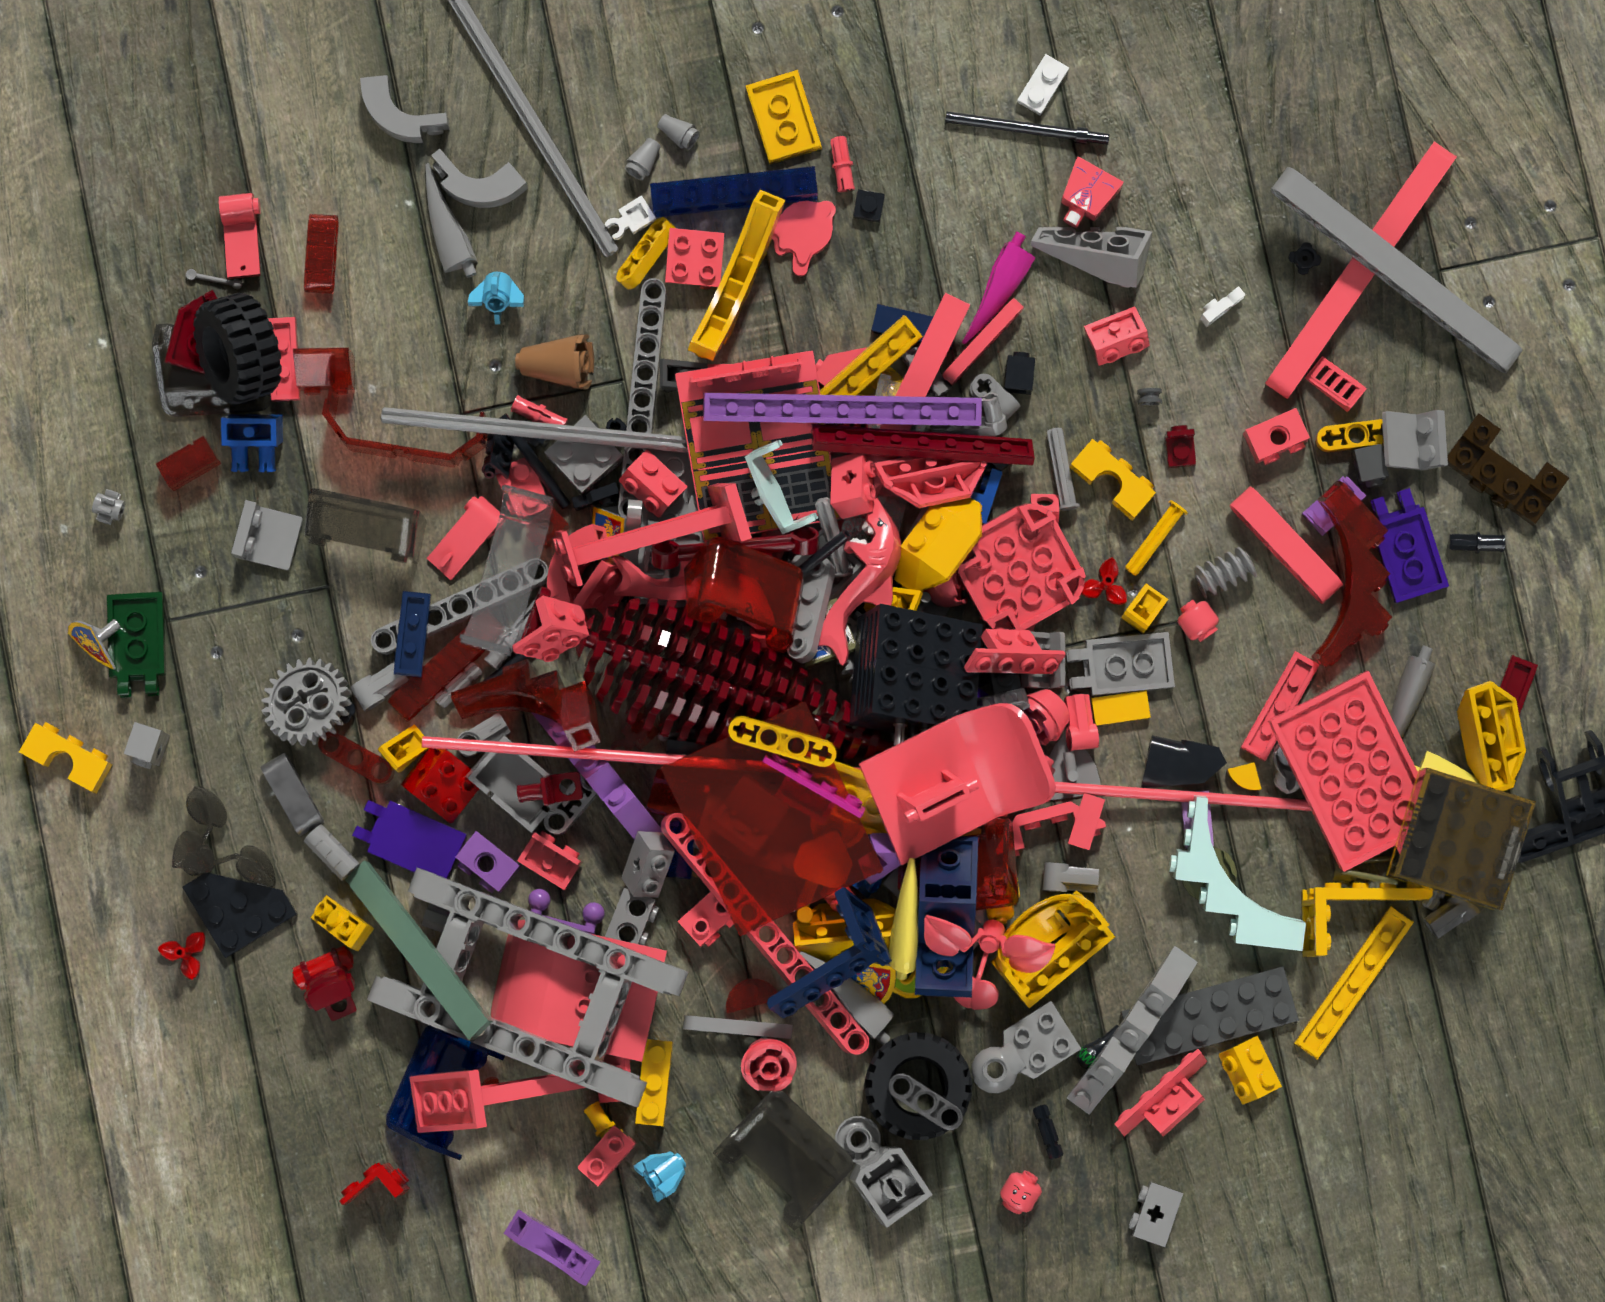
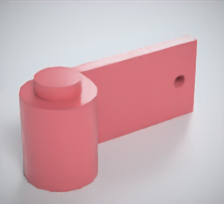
[219,193,261,279]
[426,496,507,580]

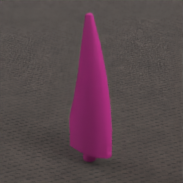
[961,232,1036,344]

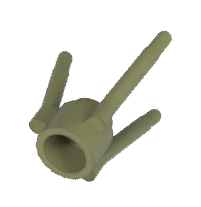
[1333,856,1398,888]

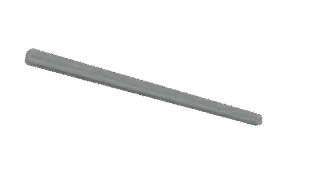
[448,0,618,257]
[381,407,688,453]

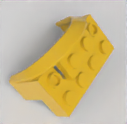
[991,890,1115,1009]

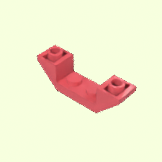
[995,801,1106,859]

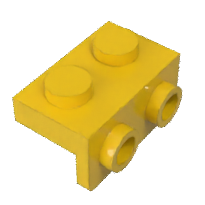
[1219,1035,1282,1105]

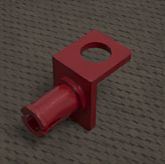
[517,771,583,806]

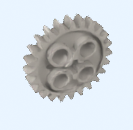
[262,658,352,746]

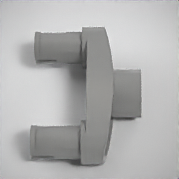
[930,393,1007,436]

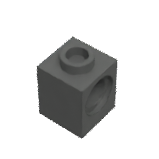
[1351,444,1389,488]

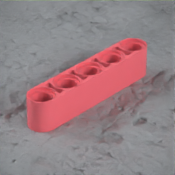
[1229,486,1343,604]

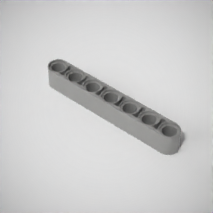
[371,558,549,655]

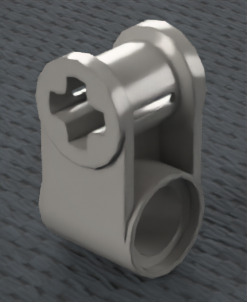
[970,374,1021,421]

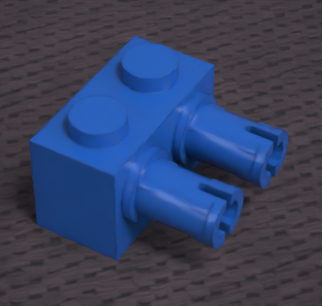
[221,414,283,472]

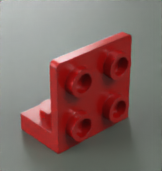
[401,748,479,823]

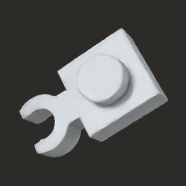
[605,195,656,241]
[1200,286,1245,327]

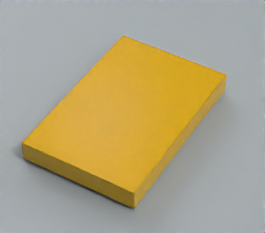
[745,70,822,165]

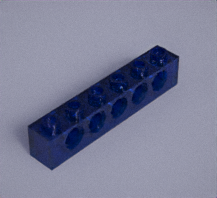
[650,166,818,217]

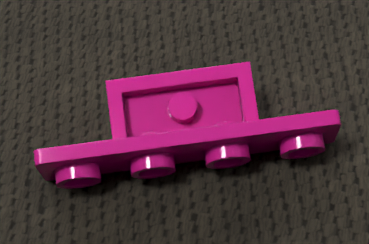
[762,751,865,824]

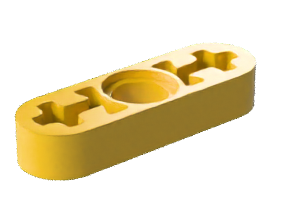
[616,217,676,290]
[1316,419,1384,452]

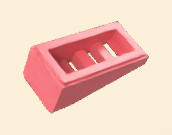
[1305,356,1367,413]

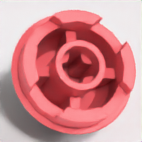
[1023,689,1070,746]
[741,1037,797,1093]

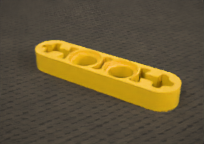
[728,716,836,767]

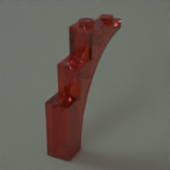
[1311,481,1392,668]
[451,659,601,752]

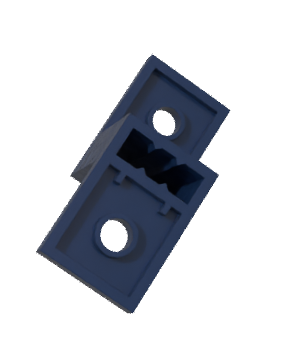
[915,836,978,998]

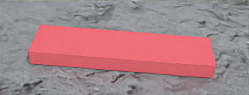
[1240,651,1319,762]

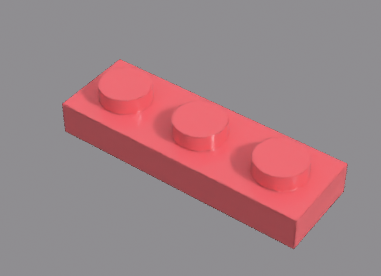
[268,317,300,402]

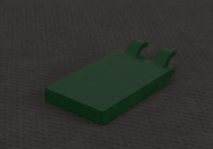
[107,592,166,698]

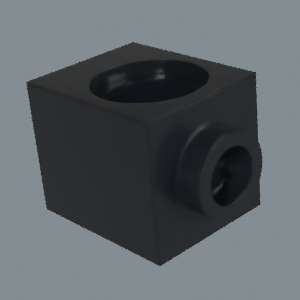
[1004,352,1035,395]

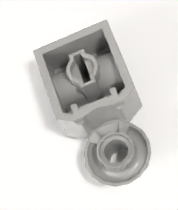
[971,1001,1081,1093]
[835,1116,933,1228]

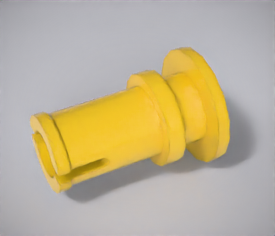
[584,1101,624,1139]

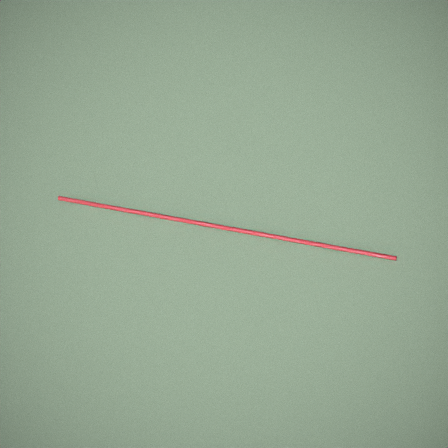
[422,736,1311,811]

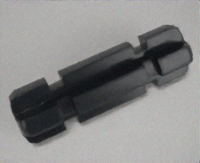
[1033,1104,1063,1160]

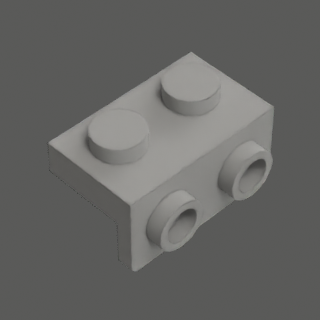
[1021,631,1066,689]

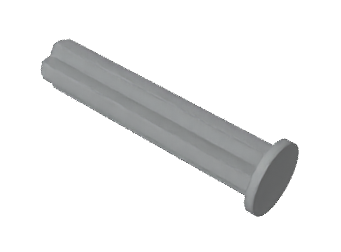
[1047,428,1080,511]
[815,497,853,578]

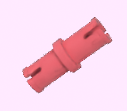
[511,395,568,425]

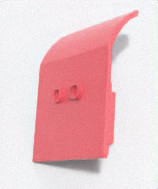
[859,703,1056,865]
[491,920,667,1062]

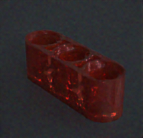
[304,214,339,294]
[318,731,395,785]

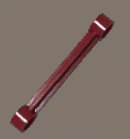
[651,526,819,570]

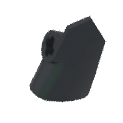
[1141,735,1227,788]

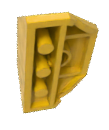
[894,498,982,592]
[1457,681,1526,793]
[793,898,896,962]

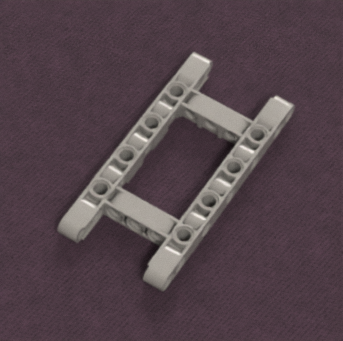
[367,867,689,1107]

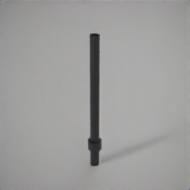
[945,111,1110,145]

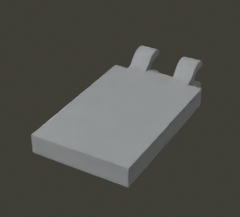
[1066,632,1175,696]

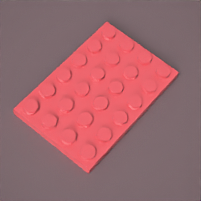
[1268,671,1418,872]

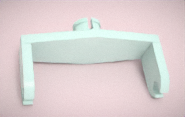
[745,440,818,534]

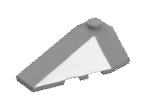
[1031,227,1152,288]

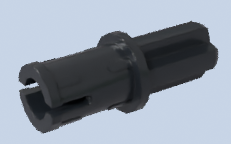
[1448,532,1505,554]

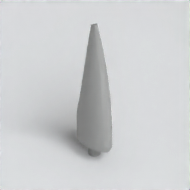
[426,163,478,278]
[1391,645,1435,738]
[799,951,894,1045]

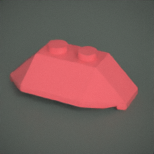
[874,457,988,508]

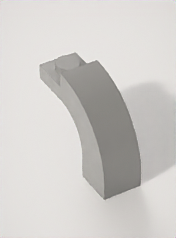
[360,75,450,143]
[431,149,528,208]

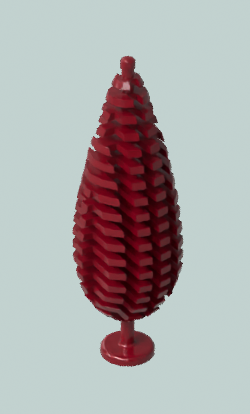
[521,586,894,759]

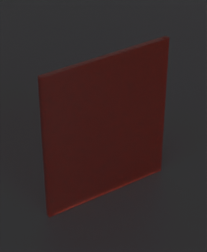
[661,701,884,936]

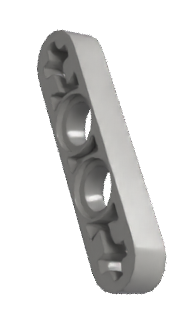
[683,1015,793,1039]

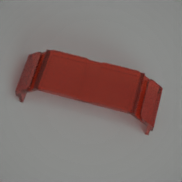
[322,388,488,467]

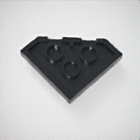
[182,872,298,959]

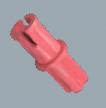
[831,136,855,192]

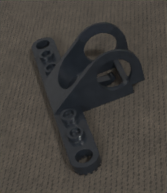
[1515,730,1605,863]

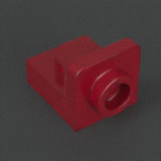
[1165,425,1196,468]

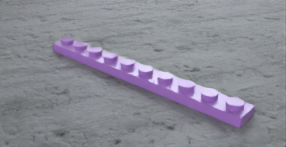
[703,393,982,426]

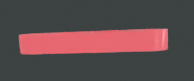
[942,298,1024,385]

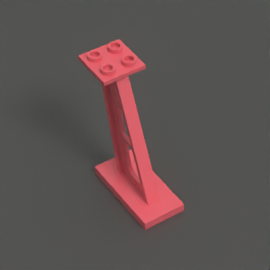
[552,483,752,587]
[410,1054,631,1133]

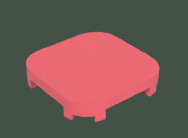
[956,504,1086,630]

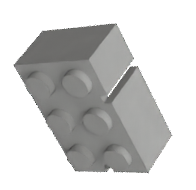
[465,734,568,833]

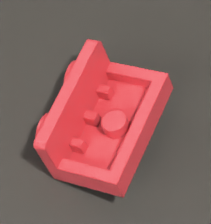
[619,449,688,518]
[517,831,583,891]

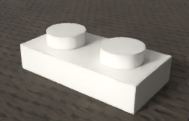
[1017,54,1069,116]

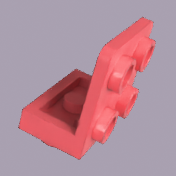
[512,595,589,662]

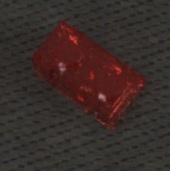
[156,436,222,491]

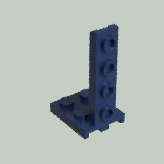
[767,887,892,1019]

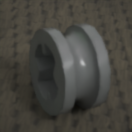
[1137,388,1162,406]

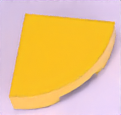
[1227,762,1261,791]

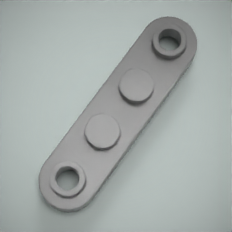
[787,558,836,663]

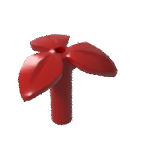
[1081,557,1127,605]
[157,932,205,980]

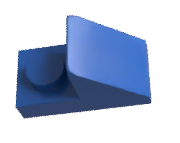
[971,468,1002,525]

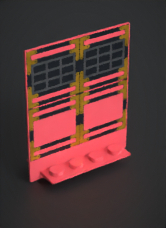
[675,351,841,542]

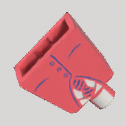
[1061,156,1124,228]

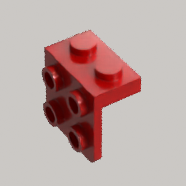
[339,1162,410,1205]

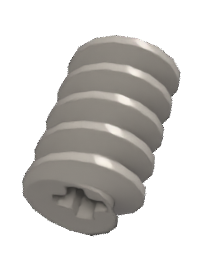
[1194,547,1257,600]

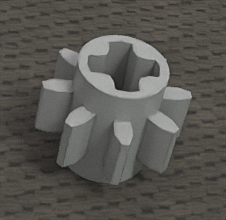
[92,489,125,525]

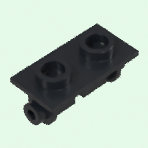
[482,434,514,479]

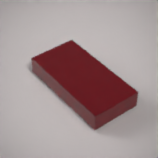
[1499,655,1538,715]

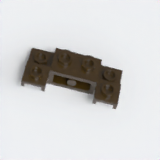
[1447,413,1569,526]

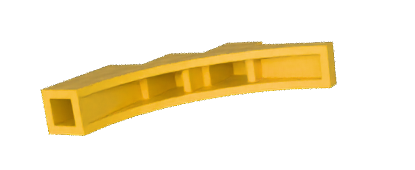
[688,190,785,361]

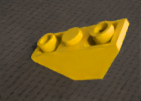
[311,895,374,952]

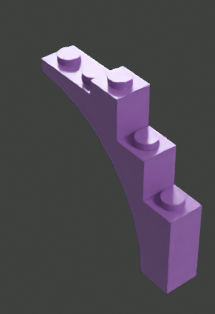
[530,694,662,840]

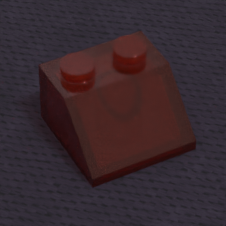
[293,347,355,395]

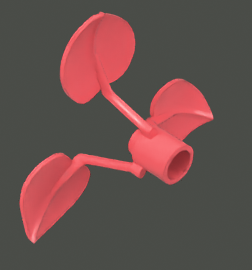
[924,915,1055,1010]

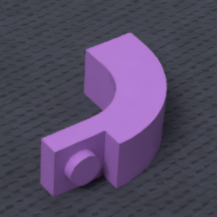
[504,1209,600,1286]

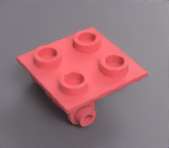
[665,228,724,290]

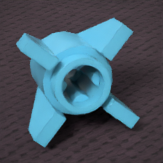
[468,272,524,325]
[634,1151,686,1202]

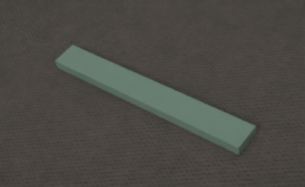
[345,861,493,1041]

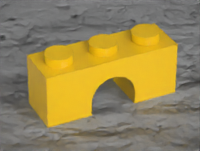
[1070,439,1156,521]
[19,722,113,794]
[635,1039,674,1126]

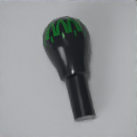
[1077,1025,1119,1069]

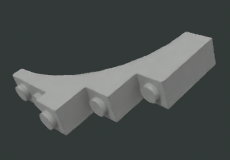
[1067,946,1198,1114]

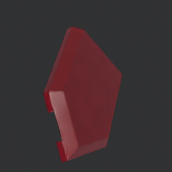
[164,290,218,374]

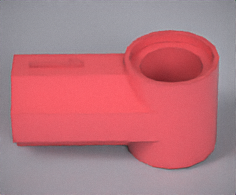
[1064,694,1099,751]

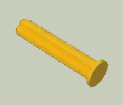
[1125,500,1188,576]

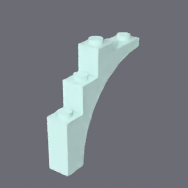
[1169,795,1306,951]

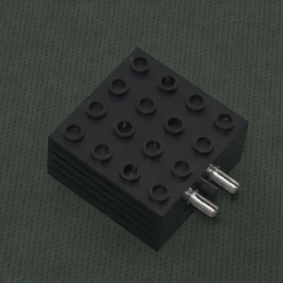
[849,604,983,746]

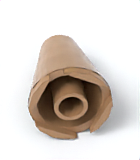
[515,334,594,390]

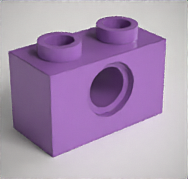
[455,831,521,893]

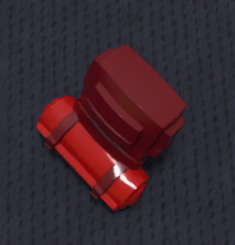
[292,946,357,1021]

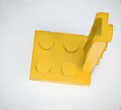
[1301,883,1433,957]

